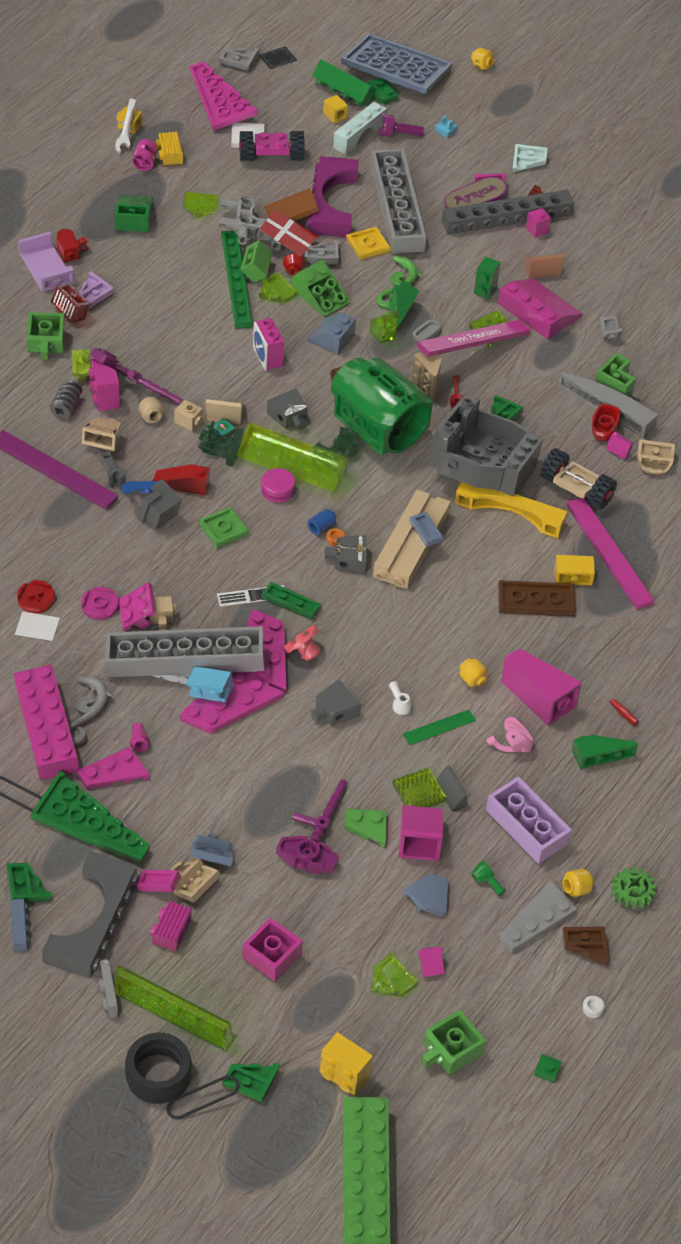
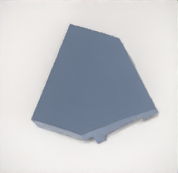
[191,833,233,866]
[403,874,448,917]

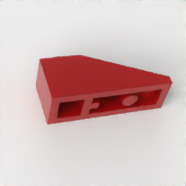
[153,464,210,496]

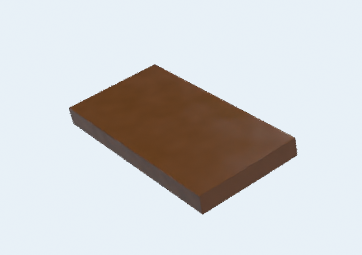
[498,580,575,617]

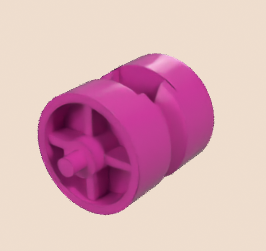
[132,139,158,171]

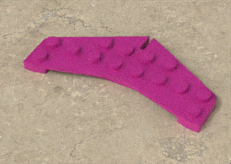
[180,609,286,733]

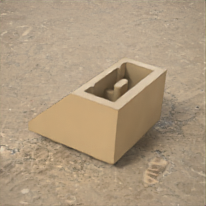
[411,352,442,401]

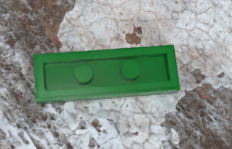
[262,582,321,620]

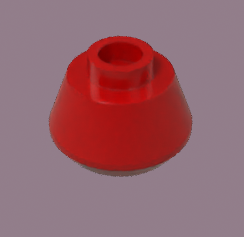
[282,253,306,276]

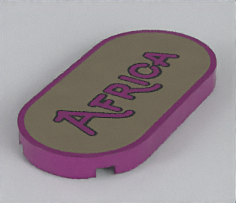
[444,177,507,209]

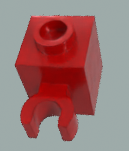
[56,233,89,263]

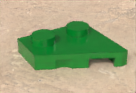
[490,395,523,421]
[6,863,52,902]
[222,1063,280,1102]

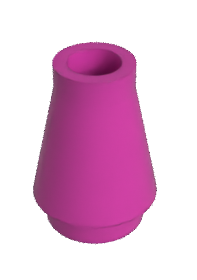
[130,723,150,752]

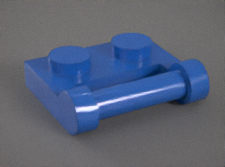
[121,481,158,494]

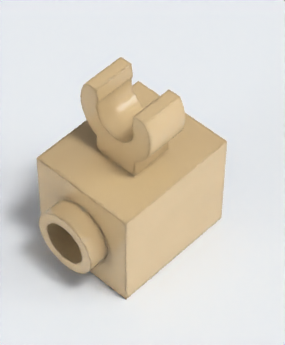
[149,596,176,630]

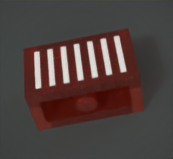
[51,283,91,323]

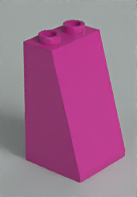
[501,648,582,726]

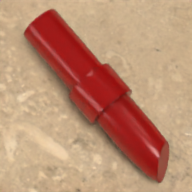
[609,699,639,726]

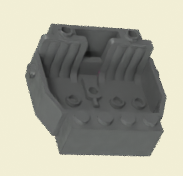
[429,397,543,496]

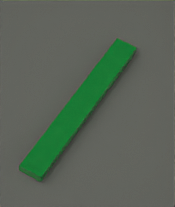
[221,230,252,329]

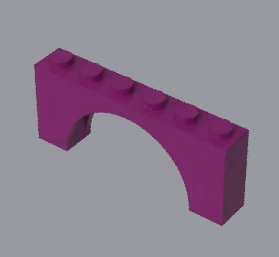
[307,156,359,237]

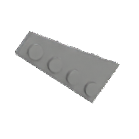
[498,880,577,954]

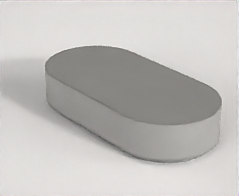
[412,320,441,344]

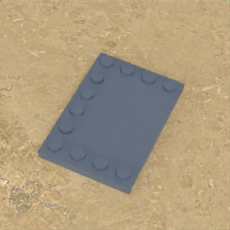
[341,33,452,94]

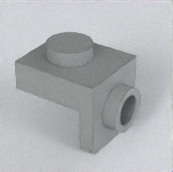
[598,315,623,340]

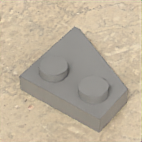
[219,48,259,71]
[304,240,338,265]

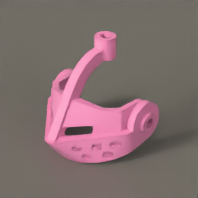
[486,716,534,753]

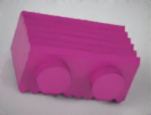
[150,901,192,952]

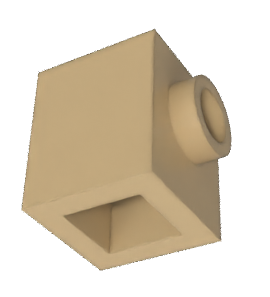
[174,400,203,431]

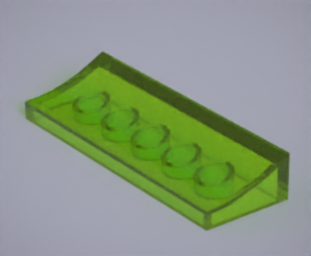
[236,422,351,493]
[114,965,237,1052]

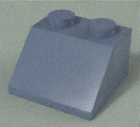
[308,312,356,354]

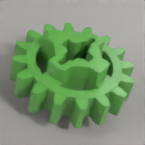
[611,867,657,909]

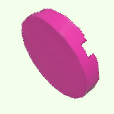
[81,587,119,620]

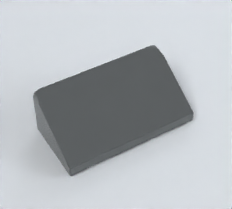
[435,765,467,811]

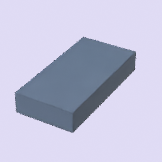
[409,512,443,547]

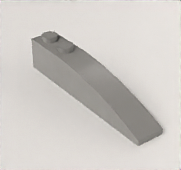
[558,372,658,438]

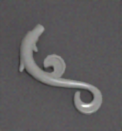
[69,676,112,747]

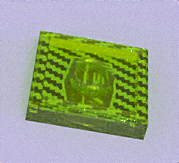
[392,767,446,808]

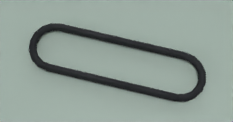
[0,776,42,812]
[166,1075,239,1119]

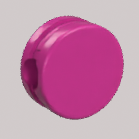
[261,468,295,503]

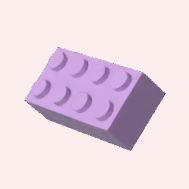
[486,776,572,864]

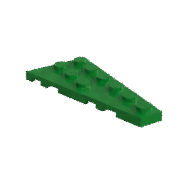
[31,770,150,865]

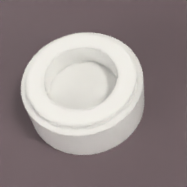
[582,996,604,1018]

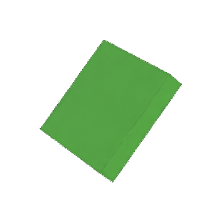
[198,507,249,548]

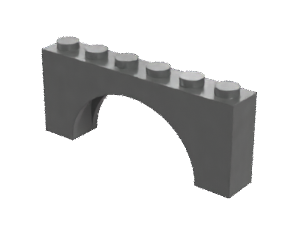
[42,851,139,978]

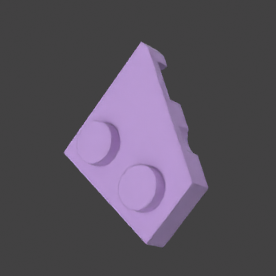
[77,271,114,309]

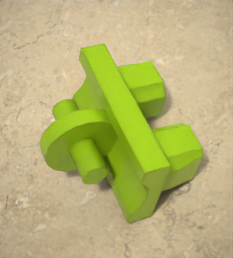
[72,349,91,381]

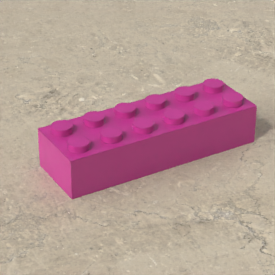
[13,664,79,780]

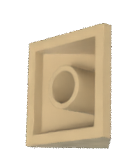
[205,399,245,425]

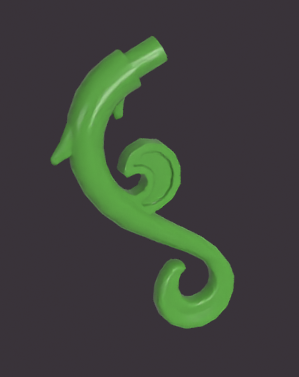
[376,255,422,310]

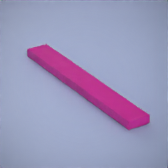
[566,498,654,610]

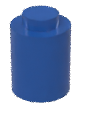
[307,509,336,536]

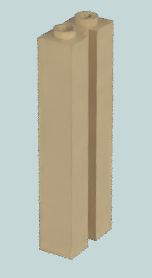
[373,490,451,589]

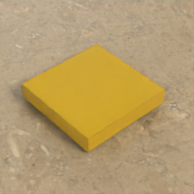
[346,227,391,260]

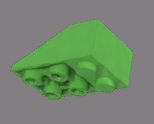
[290,260,351,317]

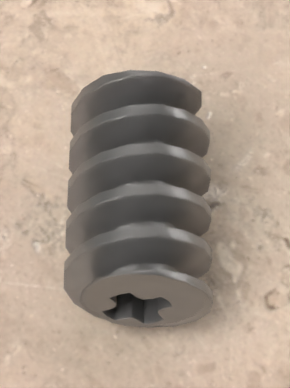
[50,379,83,419]

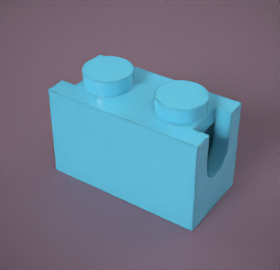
[186,666,234,702]

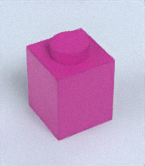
[526,208,551,238]

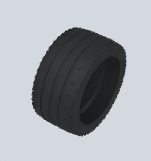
[125,1032,192,1104]

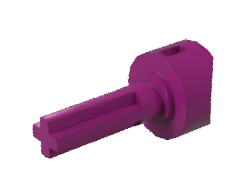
[377,114,424,137]

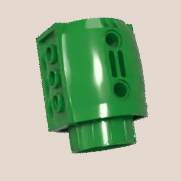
[331,358,433,456]

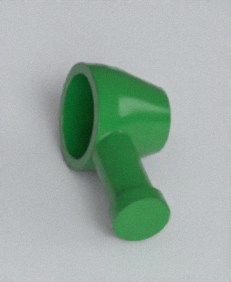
[471,860,506,896]

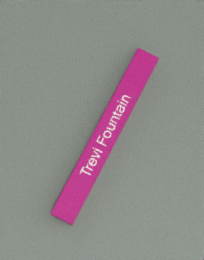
[417,320,531,357]

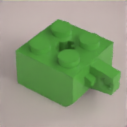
[27,312,65,359]
[421,1010,486,1075]

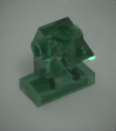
[198,420,244,467]
[313,426,360,476]

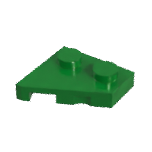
[366,78,399,105]

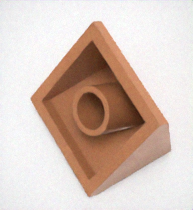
[523,254,564,278]

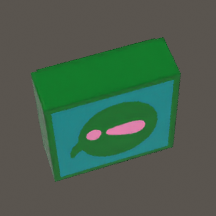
[210,418,236,440]

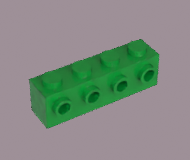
[312,59,377,106]

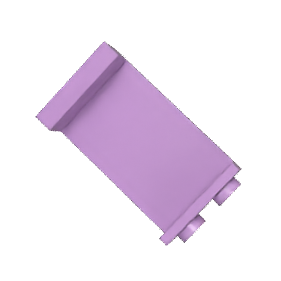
[18,232,74,292]

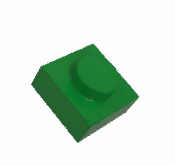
[534,1054,562,1083]

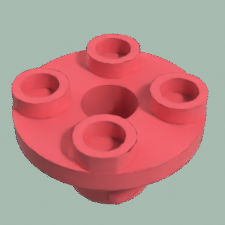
[283,624,320,661]

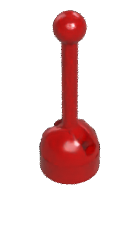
[450,375,463,408]

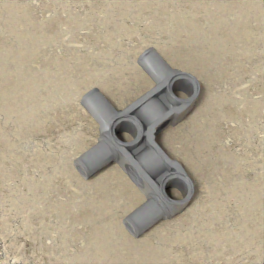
[218,196,281,250]

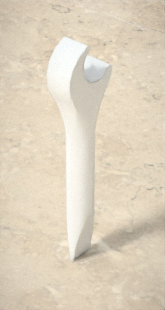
[115,98,136,153]

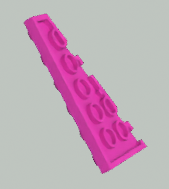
[189,61,259,131]

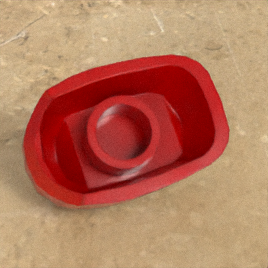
[592,404,620,441]

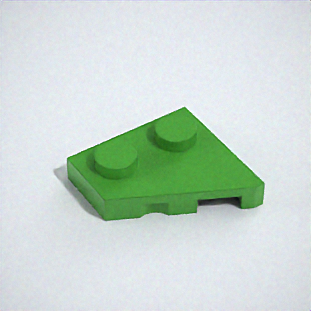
[345,809,386,847]

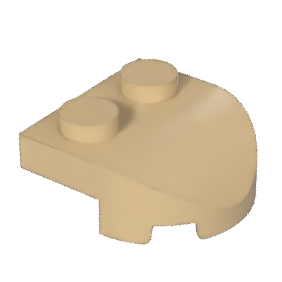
[637,439,675,475]
[170,858,220,903]

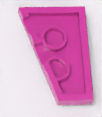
[77,746,150,790]

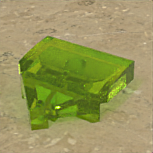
[183,191,218,218]
[259,272,298,303]
[371,952,419,997]

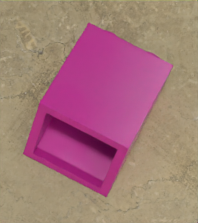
[398,805,443,861]

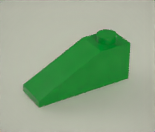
[389,280,420,333]
[572,735,638,769]

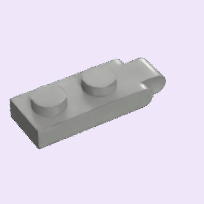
[99,959,118,1018]

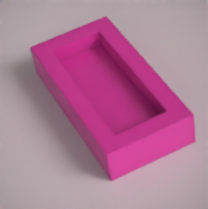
[135,870,181,892]

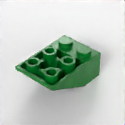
[115,195,153,232]

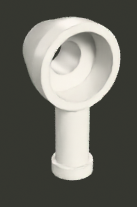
[389,681,412,715]

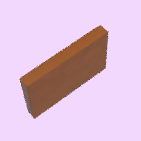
[264,188,319,221]

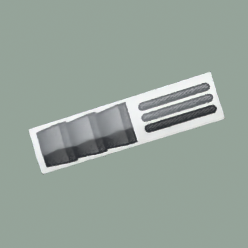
[217,585,284,607]

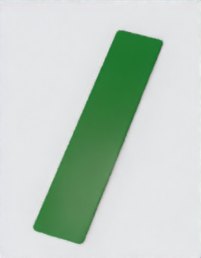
[403,710,476,745]

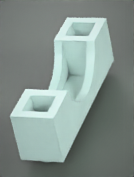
[333,102,387,155]

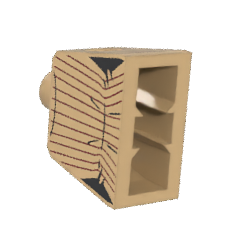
[81,417,121,451]

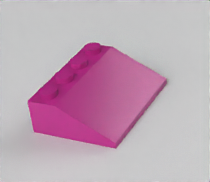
[498,278,583,339]

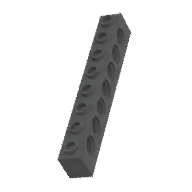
[441,190,574,235]

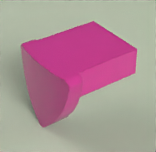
[606,432,634,460]
[417,947,445,977]

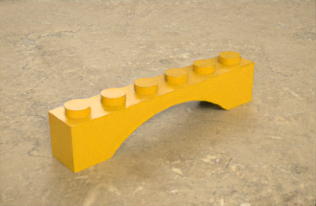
[455,482,567,538]

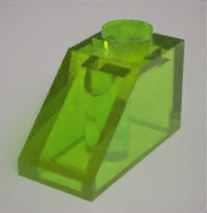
[370,311,398,344]

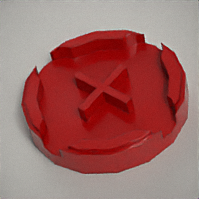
[17,580,55,613]

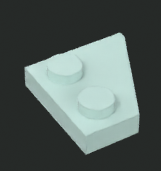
[512,144,548,172]

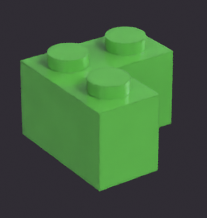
[595,353,636,397]

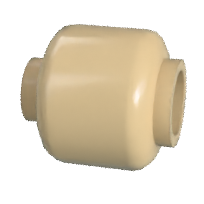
[138,397,164,423]

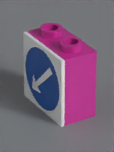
[253,318,284,371]

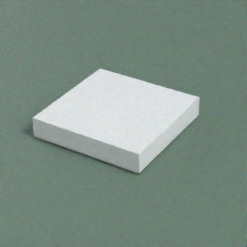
[231,123,264,148]

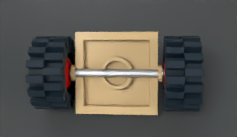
[540,448,617,510]

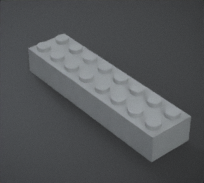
[370,149,426,254]
[105,626,264,677]

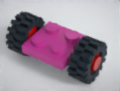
[239,131,305,161]

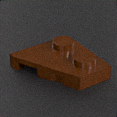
[562,926,609,966]

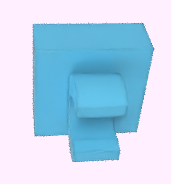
[435,116,458,138]

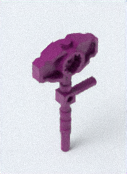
[88,347,183,405]
[276,779,347,874]

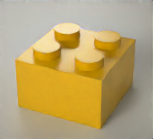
[320,1032,373,1096]

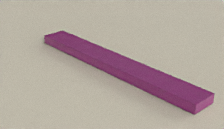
[0,430,118,510]

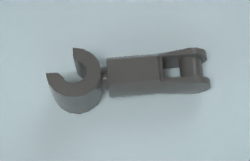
[98,450,126,491]

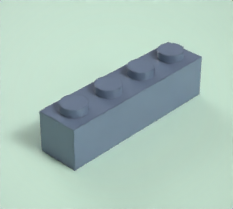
[10,899,29,952]

